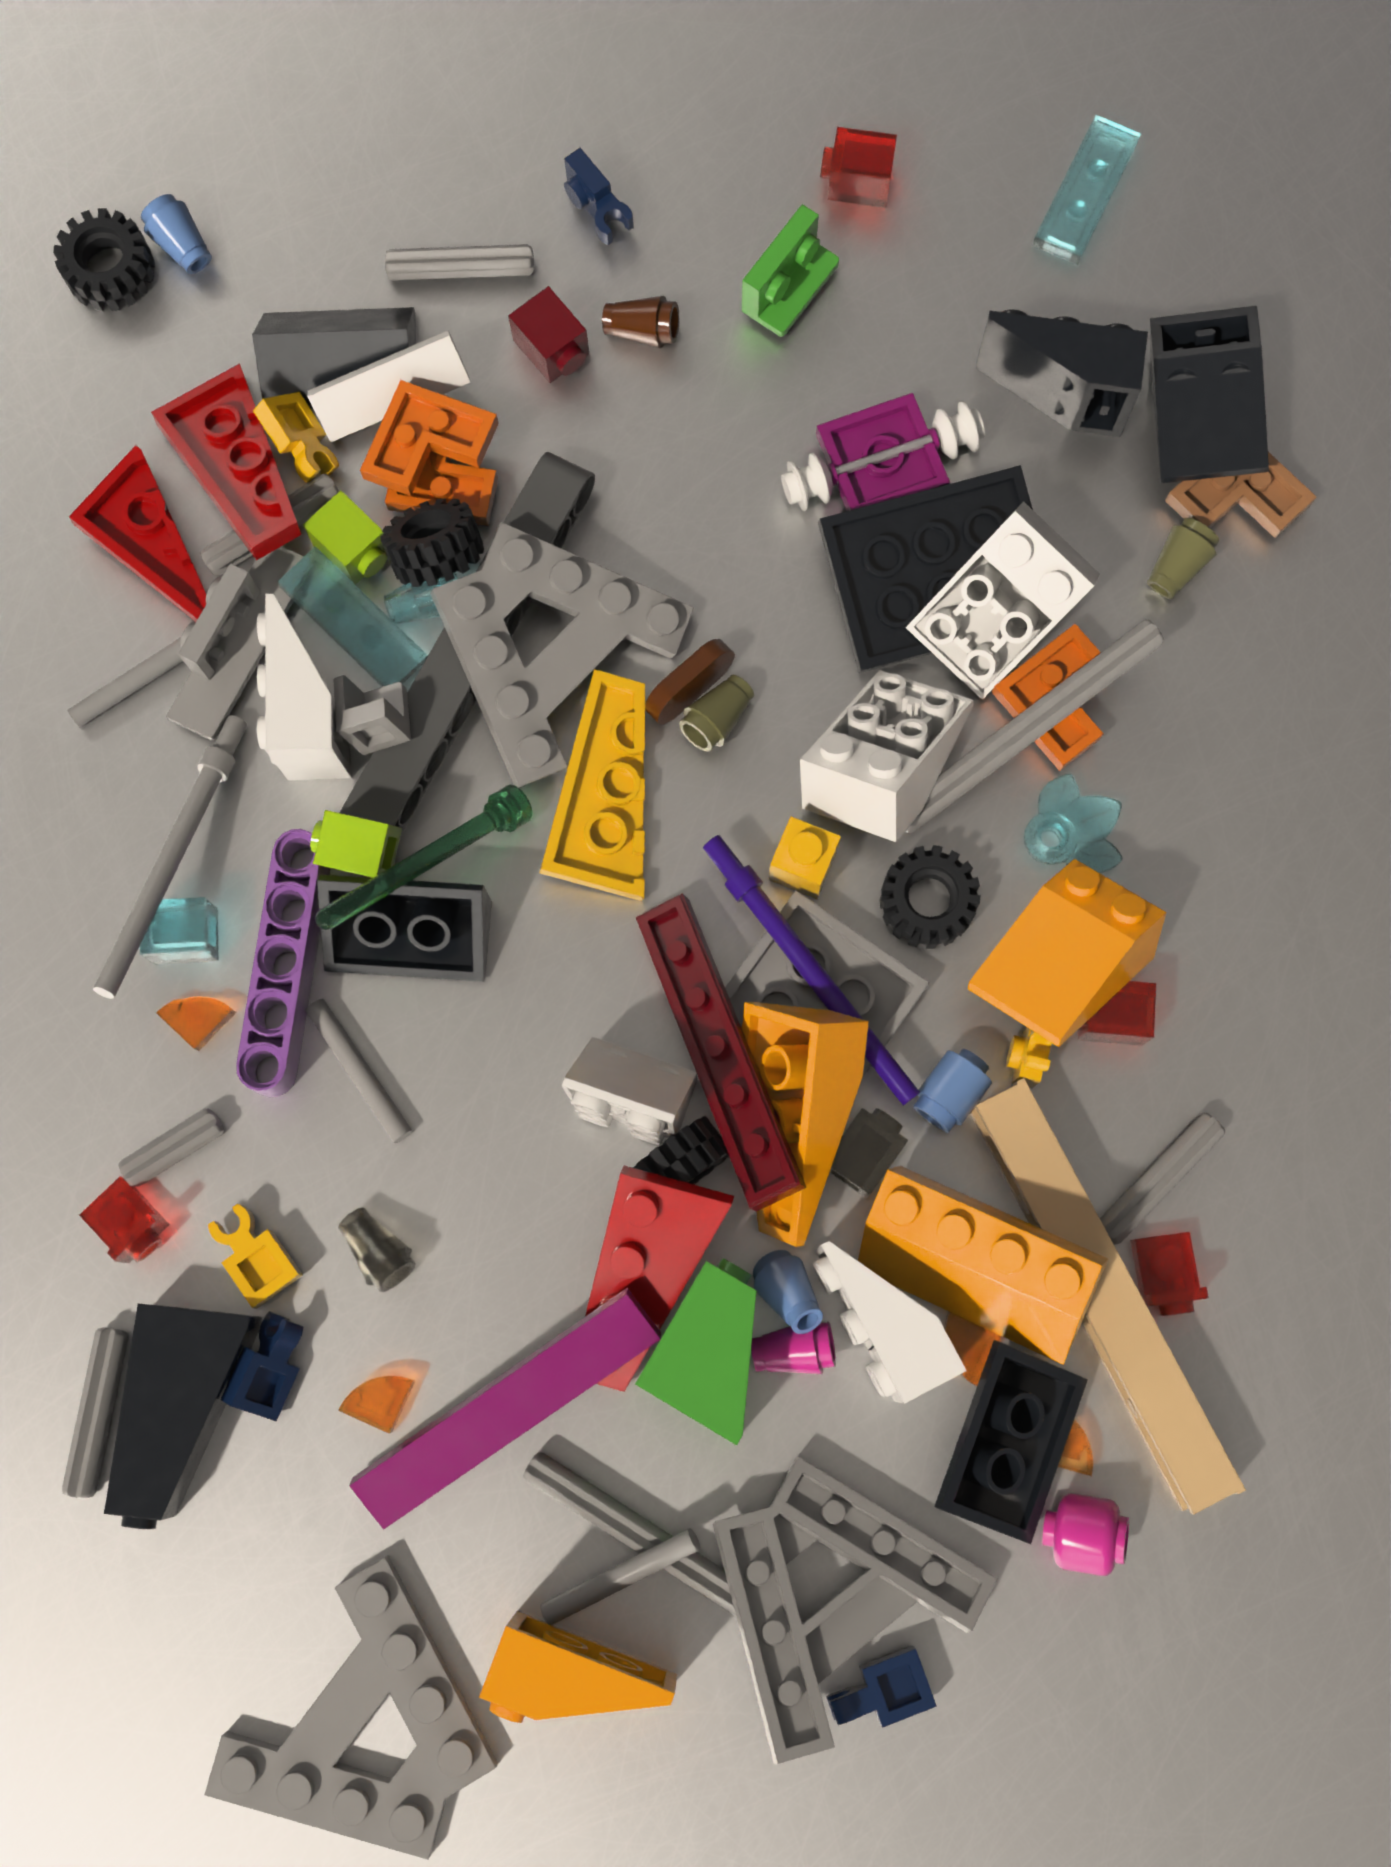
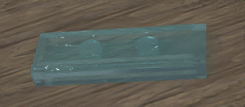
[1032,115,1141,265]
[278,546,428,687]

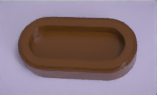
[645,639,735,725]

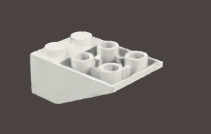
[906,501,1100,700]
[257,594,351,781]
[800,670,973,842]
[561,1037,697,1145]
[812,1241,967,1404]

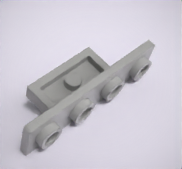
[166,546,313,740]

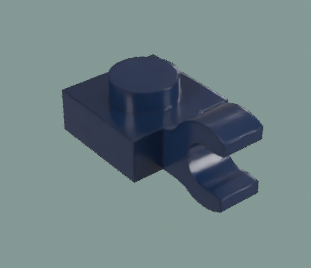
[564,147,634,245]
[220,1311,304,1421]
[826,1646,937,1728]

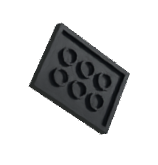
[818,465,1033,673]

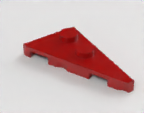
[69,445,206,622]

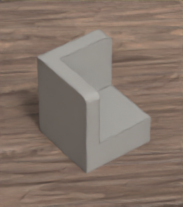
[333,675,411,755]

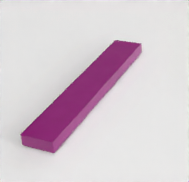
[349,1287,661,1530]

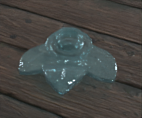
[1024,774,1123,873]

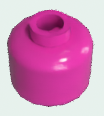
[1043,1493,1129,1576]

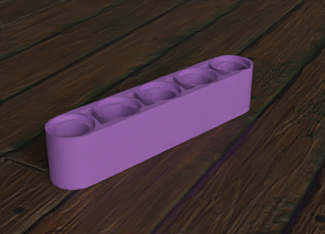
[236,829,331,1097]

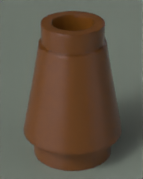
[602,296,679,348]

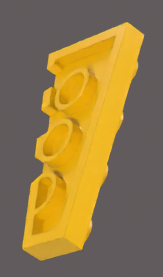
[539,669,645,901]

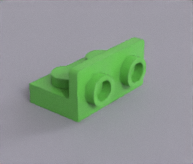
[742,204,839,337]

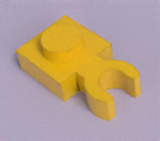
[253,392,339,483]
[1006,1027,1052,1089]
[208,1204,303,1309]

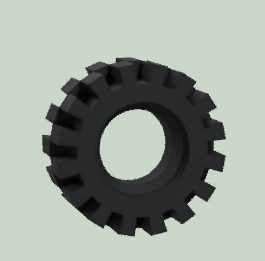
[53,208,155,311]
[381,498,484,587]
[879,845,981,949]
[633,1116,729,1185]

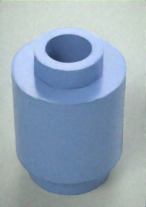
[913,1048,992,1133]

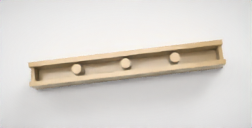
[970,1078,1246,1514]

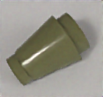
[1147,518,1219,599]
[679,675,754,752]

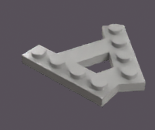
[430,522,694,790]
[713,1456,998,1764]
[204,1555,498,1860]

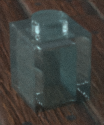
[138,897,219,964]

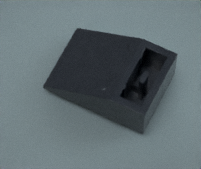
[1150,306,1269,483]
[976,309,1148,437]

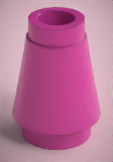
[751,1321,836,1374]

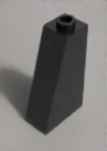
[104,1303,262,1529]

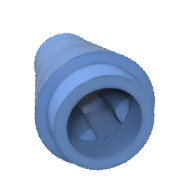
[141,194,212,274]
[753,1250,823,1334]

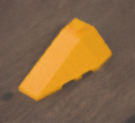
[742,1002,869,1247]

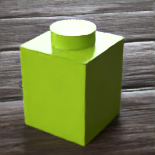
[303,490,388,586]
[310,810,402,879]

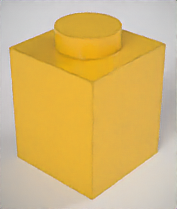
[768,816,841,900]

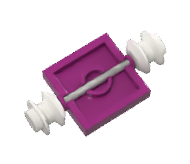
[781,393,985,511]

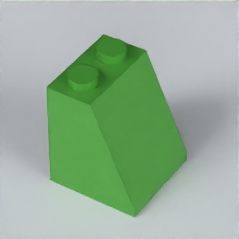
[635,1258,757,1445]

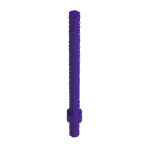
[703,835,921,1106]

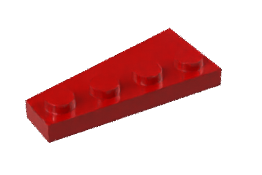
[151,363,302,561]

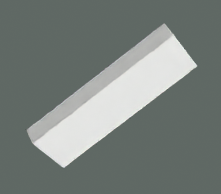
[308,330,471,442]

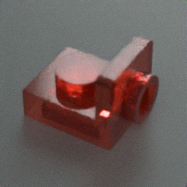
[79,1176,170,1264]
[1130,1232,1209,1316]

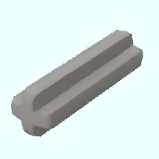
[118,1108,224,1187]

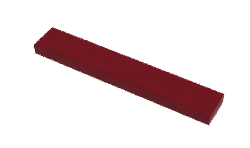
[636,893,807,1212]

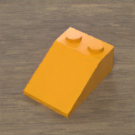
[968,859,1167,1047]
[479,1611,677,1723]

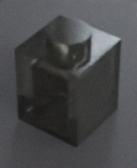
[829,1108,908,1199]

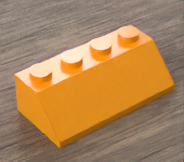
[858,1166,1108,1365]

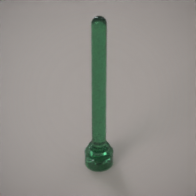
[315,784,533,930]

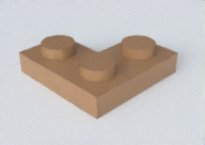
[1165,451,1317,538]

